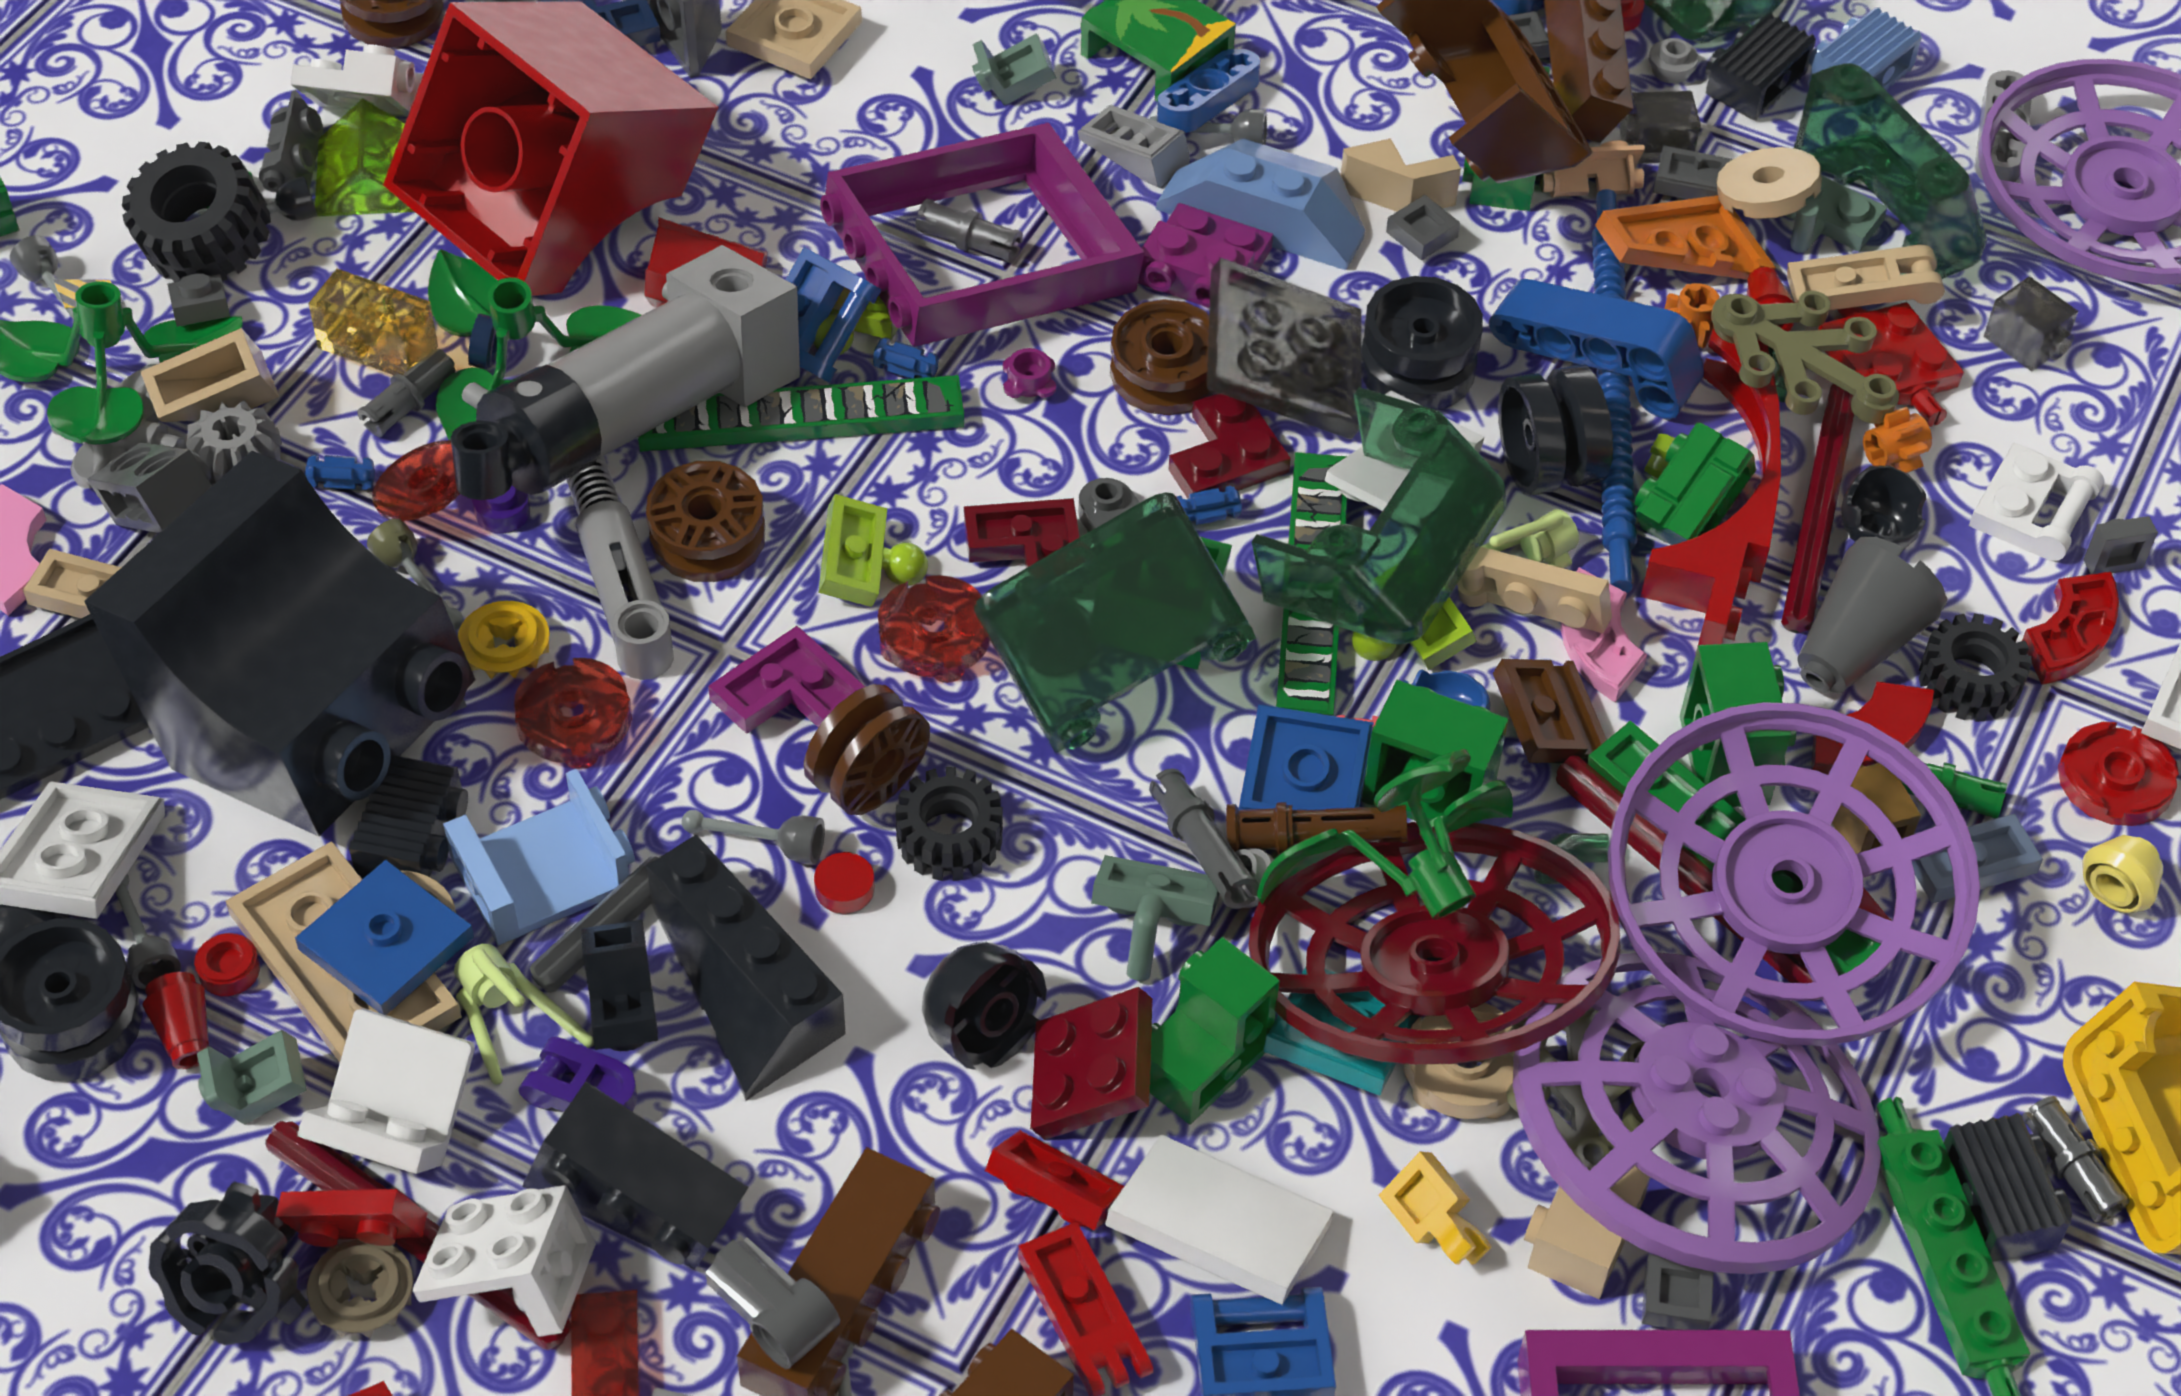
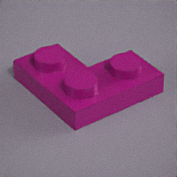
[708,626,866,734]

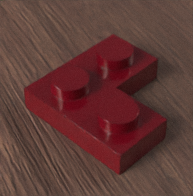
[1168,385,1291,499]
[964,498,1086,602]

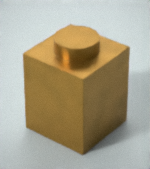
[1832,763,1921,854]

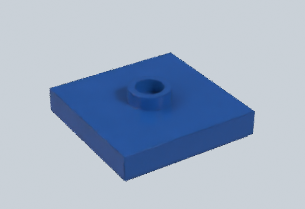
[1238,704,1374,810]
[295,860,474,1015]

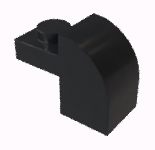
[581,920,658,1051]

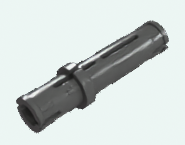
[1149,768,1259,909]

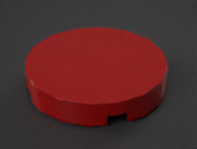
[2058,722,2179,826]

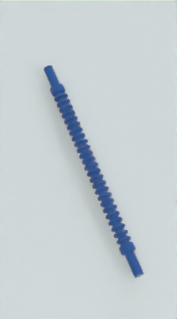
[1592,189,1637,593]

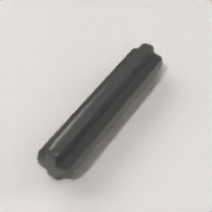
[530,856,658,993]

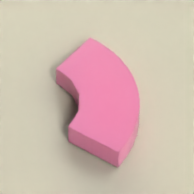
[0,484,47,616]
[1561,567,1647,703]

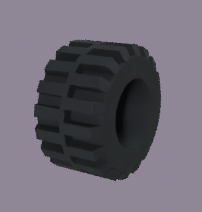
[122,142,271,282]

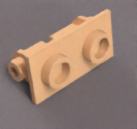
[1540,140,1645,197]

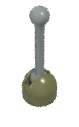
[367,519,463,630]

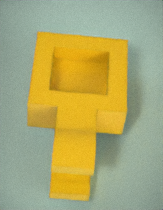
[1378,1152,1492,1265]

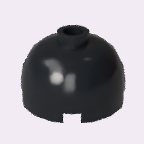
[921,942,1047,1070]

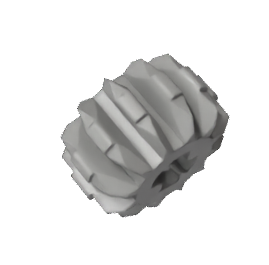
[186,400,282,485]

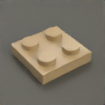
[726,0,862,79]

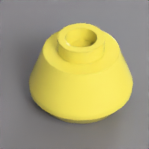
[2082,835,2163,913]

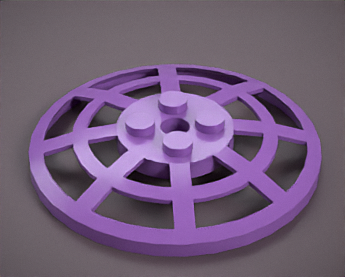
[1978,59,2181,285]
[1608,702,1980,1046]
[1513,952,1881,1274]

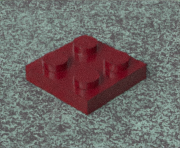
[1030,987,1153,1140]

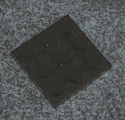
[1207,257,1362,439]

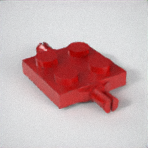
[1818,302,1964,427]

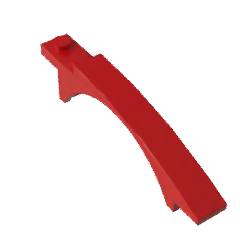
[1640,329,1781,655]

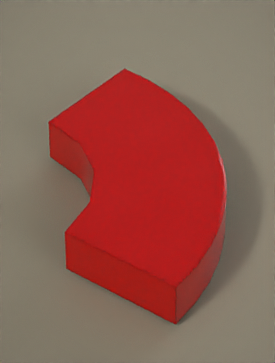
[2022,571,2119,685]
[1811,681,1934,775]

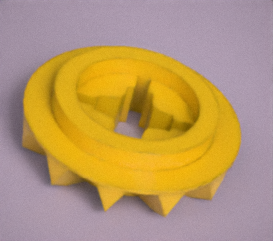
[458,601,550,680]

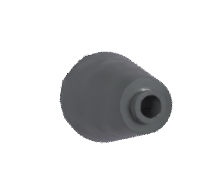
[1797,537,1947,693]

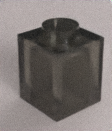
[1620,91,1701,164]
[1983,276,2078,372]

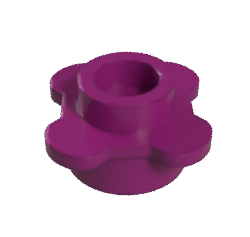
[1002,348,1056,398]

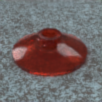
[372,440,460,521]

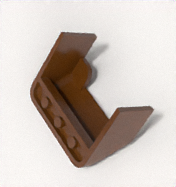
[1376,0,1592,183]

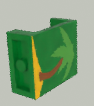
[1080,0,1236,102]

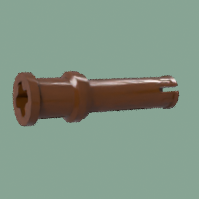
[1226,802,1408,855]

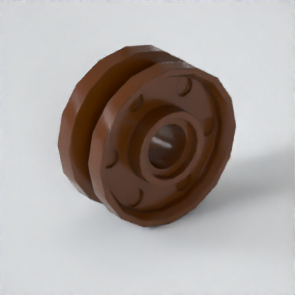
[340,0,445,48]
[1110,299,1223,415]
[646,461,765,582]
[803,684,930,815]

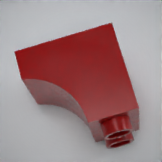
[383,1,719,296]

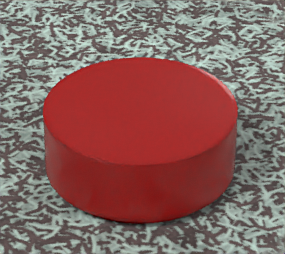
[814,852,875,914]
[194,933,260,996]

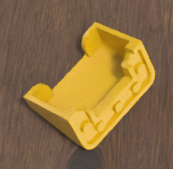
[2063,981,2181,1255]

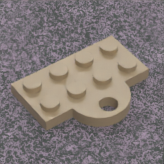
[225,841,461,1062]

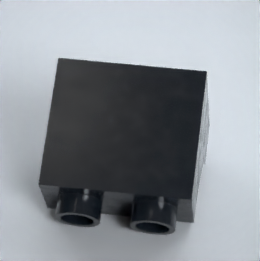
[84,451,476,836]

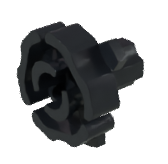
[148,1181,309,1345]

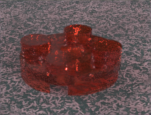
[878,575,991,683]
[514,658,632,769]

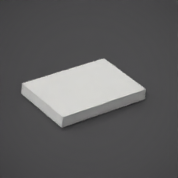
[0,781,165,919]
[1105,1135,1334,1305]

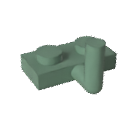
[1784,175,1887,253]
[1091,855,1220,981]

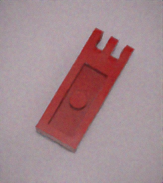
[1018,1222,1154,1396]

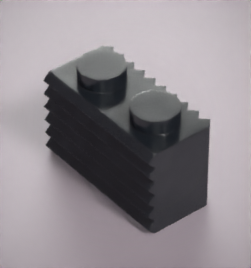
[1705,12,1816,121]
[349,756,468,880]
[1944,1113,2072,1262]

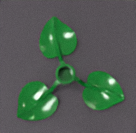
[428,250,641,442]
[0,281,243,445]
[1257,749,1513,920]

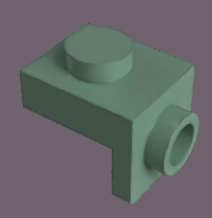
[972,33,1056,106]
[197,1030,307,1125]

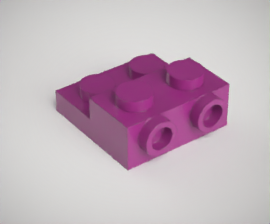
[1138,203,1273,315]

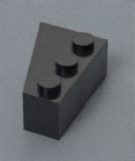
[522,1081,749,1270]

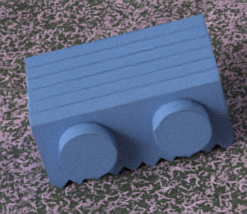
[1808,7,1922,114]

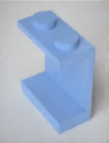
[443,768,635,946]

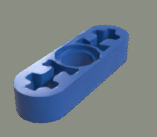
[1157,49,1260,133]

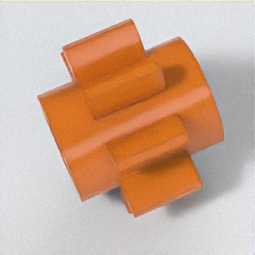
[1664,283,1719,348]
[1863,407,1932,473]

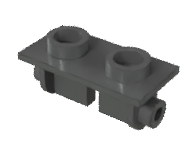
[259,90,323,192]

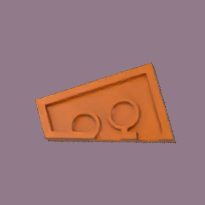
[1595,195,1776,280]

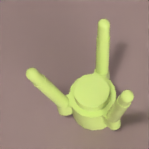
[1437,509,1579,573]
[454,944,594,1085]

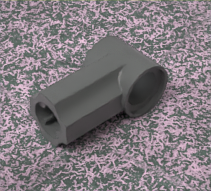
[705,1237,840,1369]

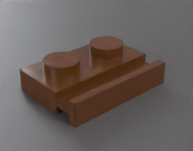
[1493,659,1607,763]

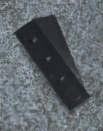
[647,834,846,1100]

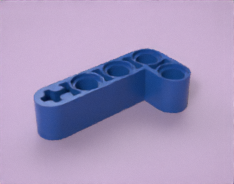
[1488,279,1704,419]

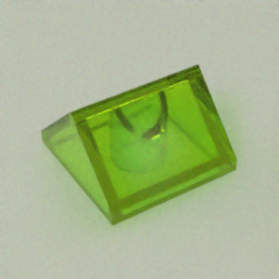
[315,98,414,217]

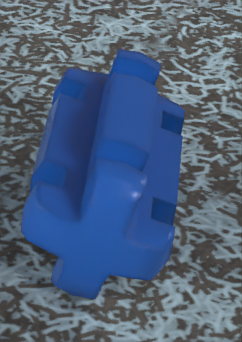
[873,338,939,379]
[305,454,375,490]
[1173,486,1242,528]

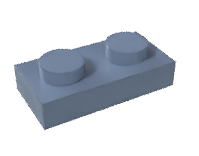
[1912,813,2043,904]

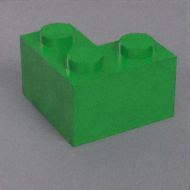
[1150,937,1280,1125]

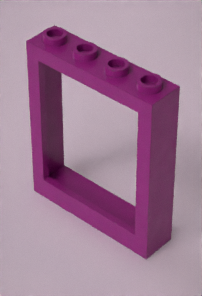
[820,123,1145,347]
[1517,1330,1800,1396]

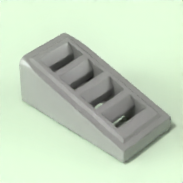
[1078,105,1190,188]

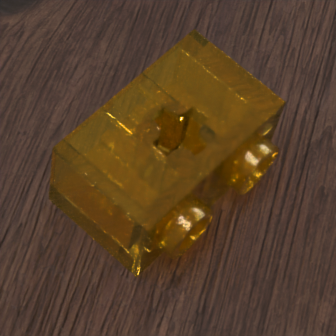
[308,269,438,375]

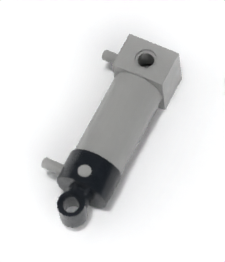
[450,245,800,500]

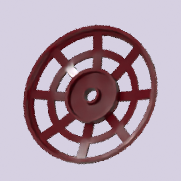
[1249,821,1620,1065]

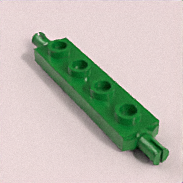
[1876,1097,2030,1396]

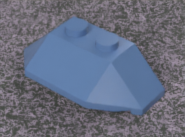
[1156,138,1365,270]

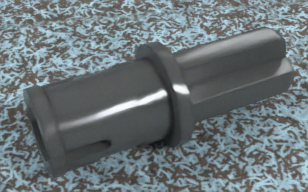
[357,349,456,437]

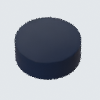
[468,313,497,370]

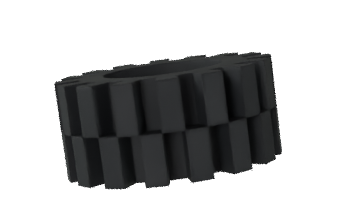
[1919,613,2032,722]
[895,767,1003,881]

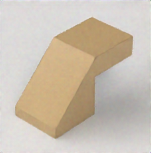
[1341,138,1461,212]

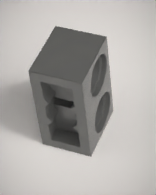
[87,442,212,533]

